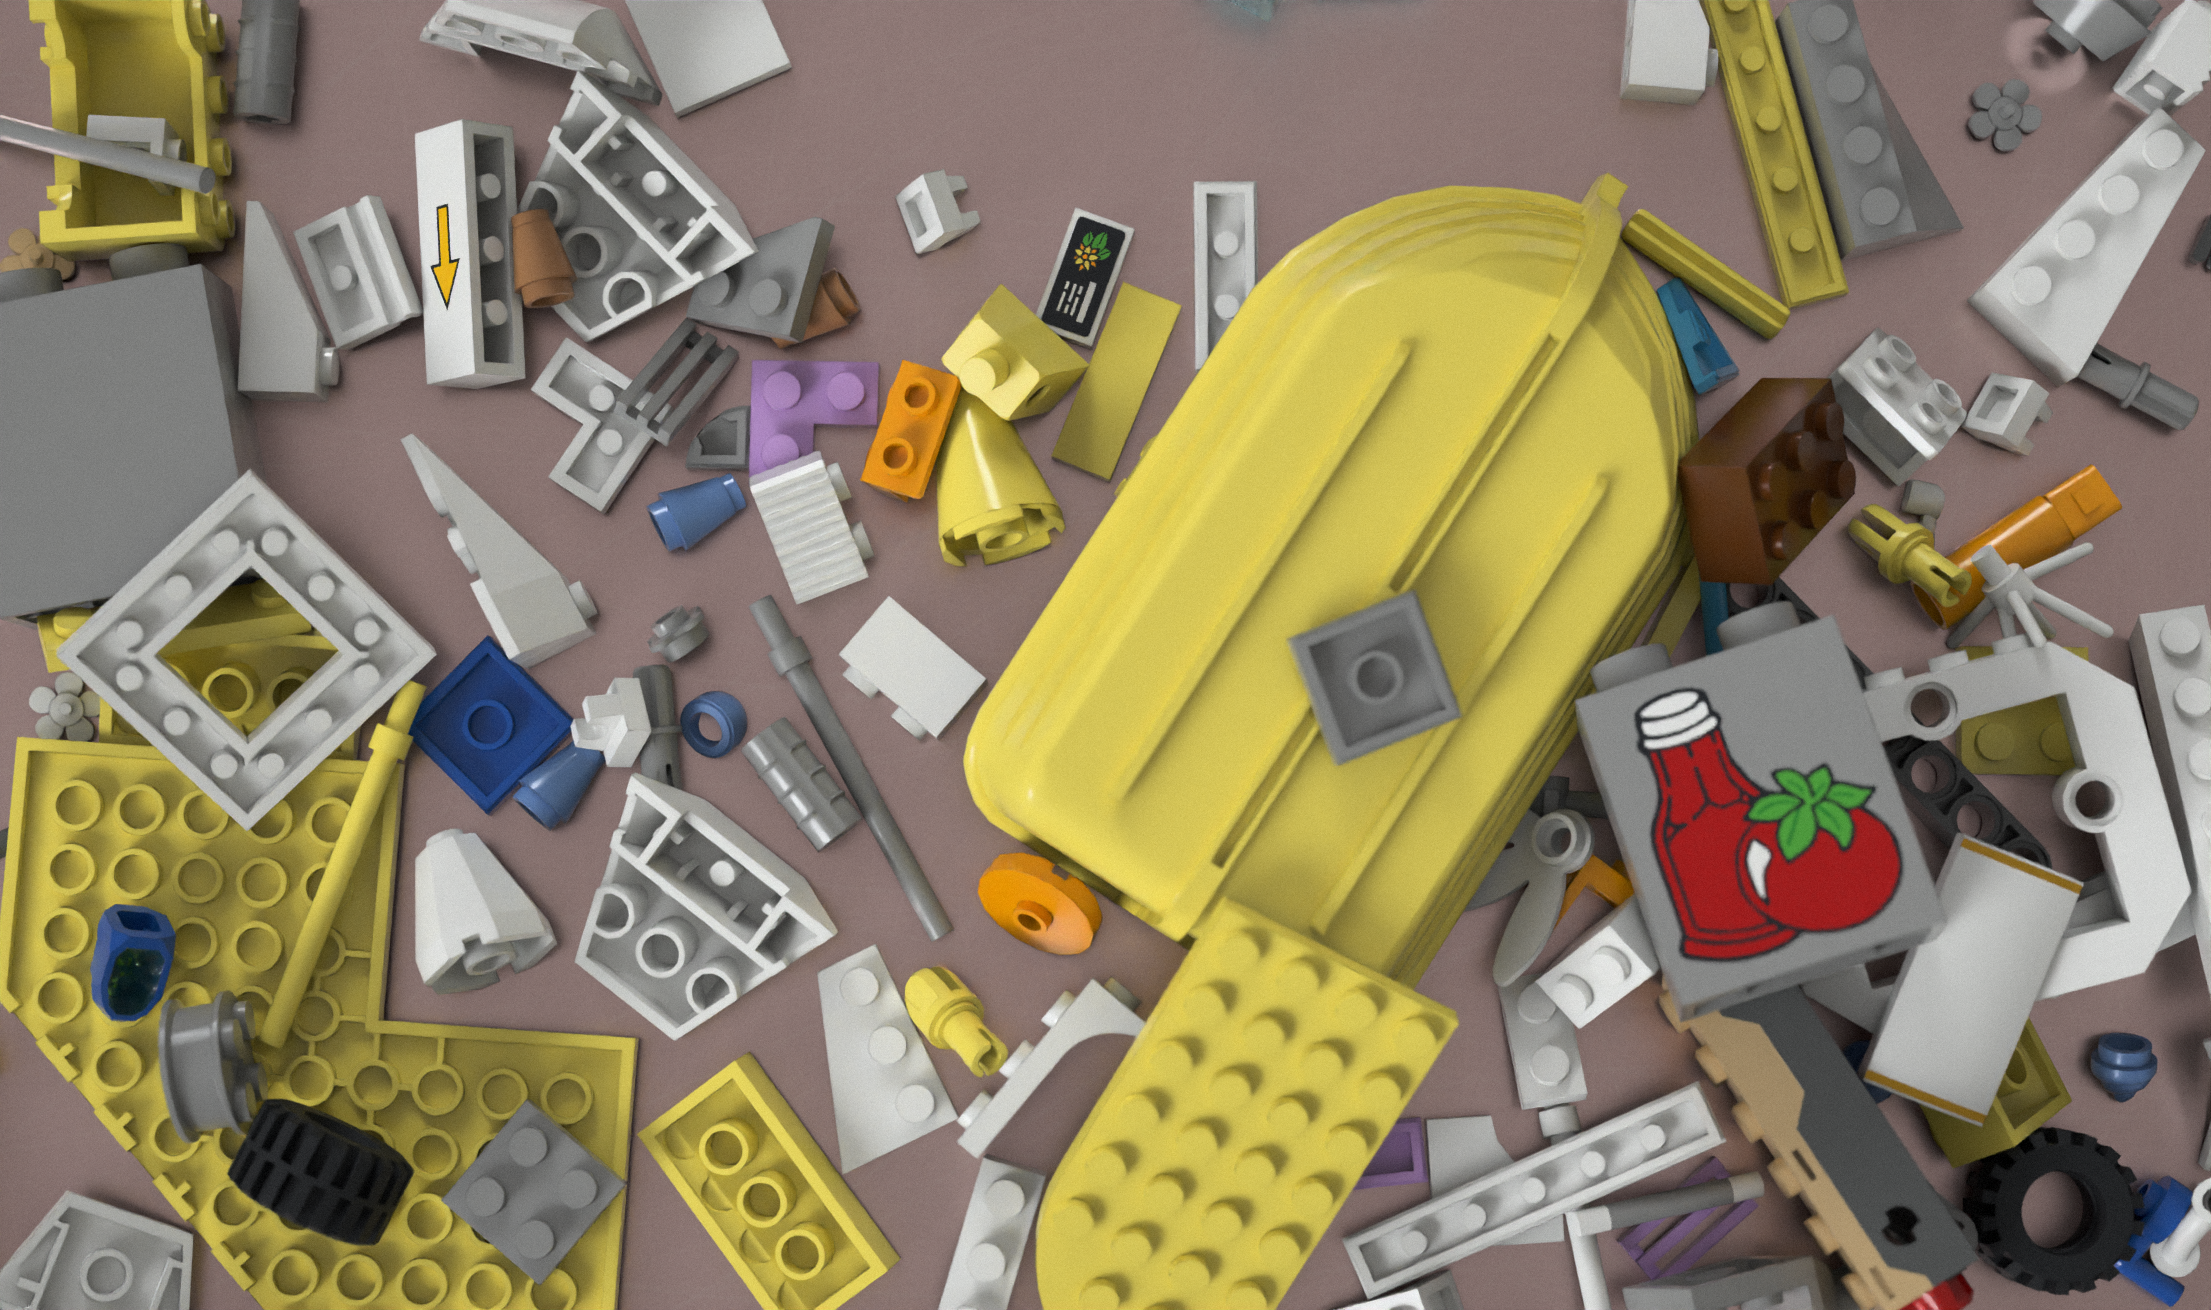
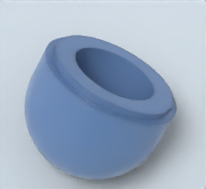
[680,691,748,758]

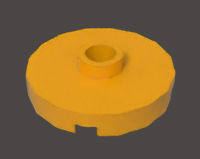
[978,852,1103,955]

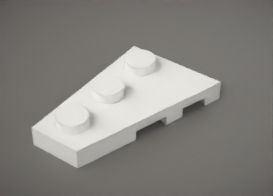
[817,944,959,1175]

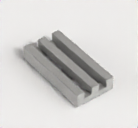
[613,318,739,446]

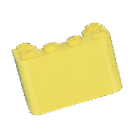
[29,0,235,261]

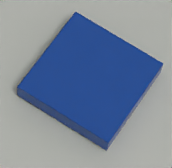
[408,635,574,816]

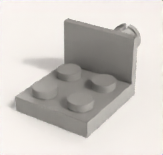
[1622,1255,1874,1310]

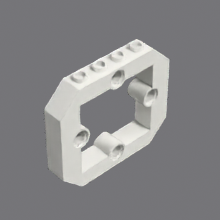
[1797,633,2192,1034]

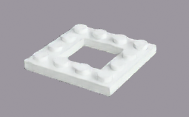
[56,469,437,831]

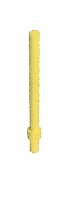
[258,680,427,1048]

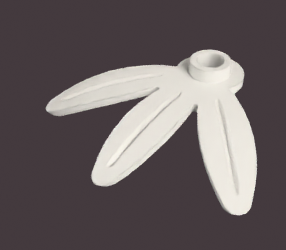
[1463,809,1595,987]

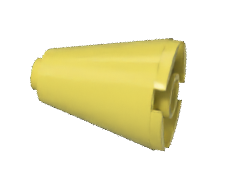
[936,387,1066,567]

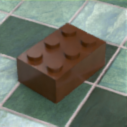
[1677,378,1856,585]

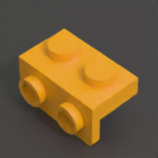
[860,360,962,503]

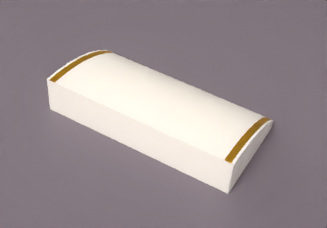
[1857,832,2084,1127]

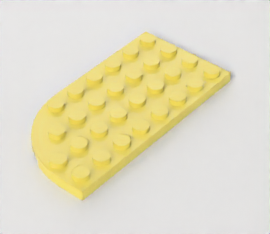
[1035,896,1459,1310]

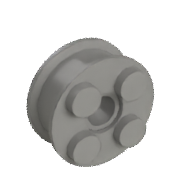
[158,991,268,1143]

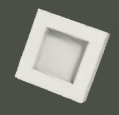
[895,169,981,254]
[1961,372,2053,456]
[570,678,652,767]

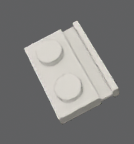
[293,195,423,350]

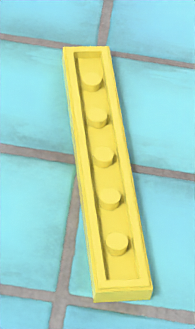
[1699,0,1849,310]

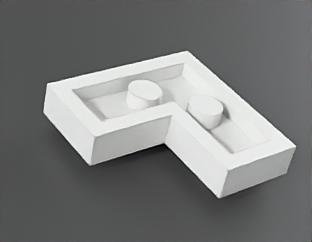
[531,337,675,515]

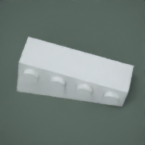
[1967,106,2206,387]

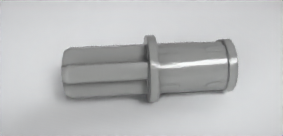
[2075,343,2199,430]
[633,664,683,789]

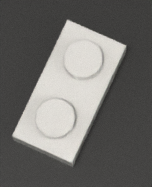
[1498,973,1588,1110]

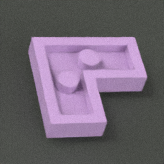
[749,360,880,487]

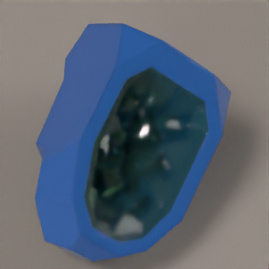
[90,904,176,1021]

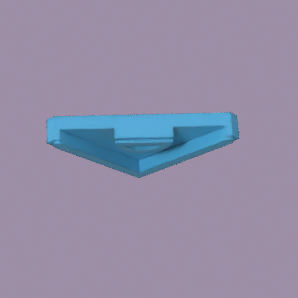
[1657,277,1740,395]

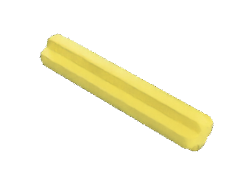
[1621,209,1791,339]

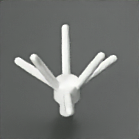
[1947,542,2114,649]

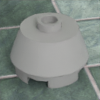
[2033,0,2163,62]

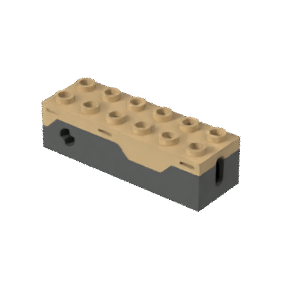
[1658,975,1980,1310]

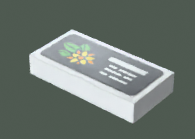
[1036,207,1135,350]

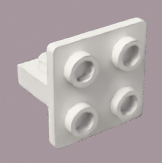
[1827,328,1968,487]

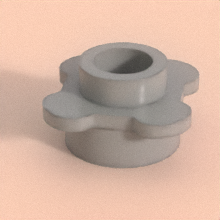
[647,605,710,663]

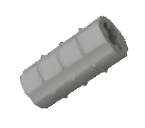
[233,0,301,125]
[741,717,862,853]

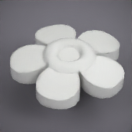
[29,672,100,742]

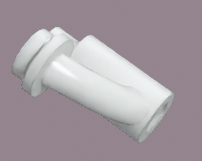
[2150,1178,2211,1277]

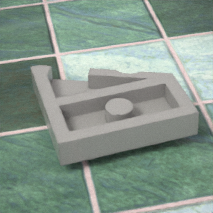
[686,217,835,343]

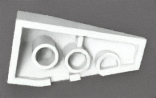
[401,434,598,669]

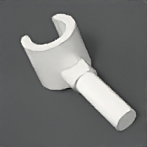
[1901,479,1945,550]

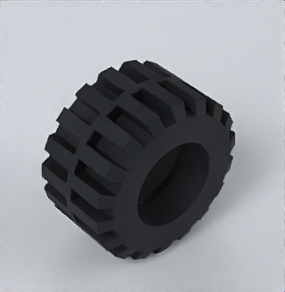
[227,1099,414,1245]
[1963,1127,2144,1295]

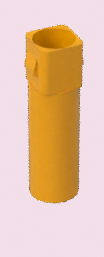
[1910,464,2122,630]

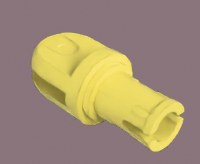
[1848,504,1972,607]
[905,967,1008,1077]

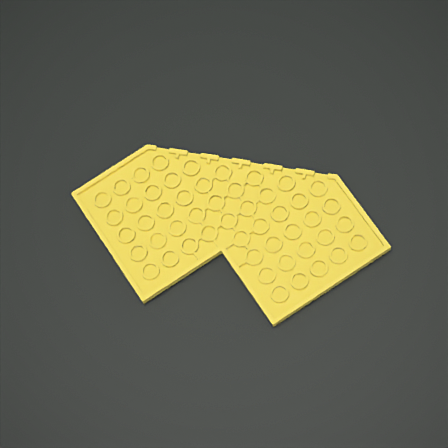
[0,737,639,1310]

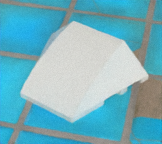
[419,0,663,106]
[517,70,759,342]
[574,772,838,1041]

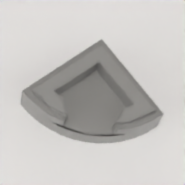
[685,406,751,471]

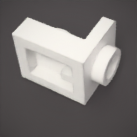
[86,115,187,196]

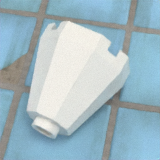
[415,829,557,995]

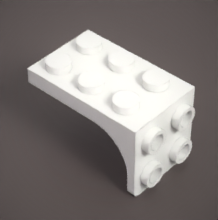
[957,976,1146,1158]

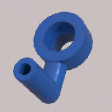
[2114,1175,2193,1307]

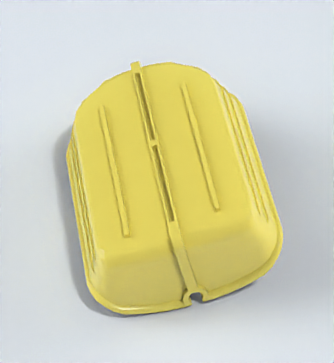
[963,172,1699,990]

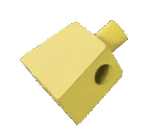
[941,284,1089,421]

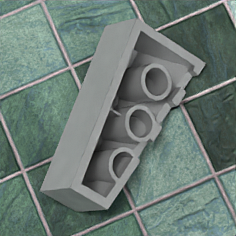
[1775,0,1964,261]

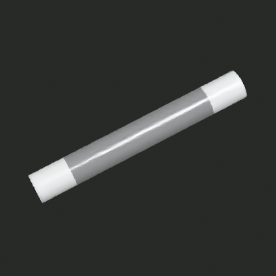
[1572,1171,1764,1237]

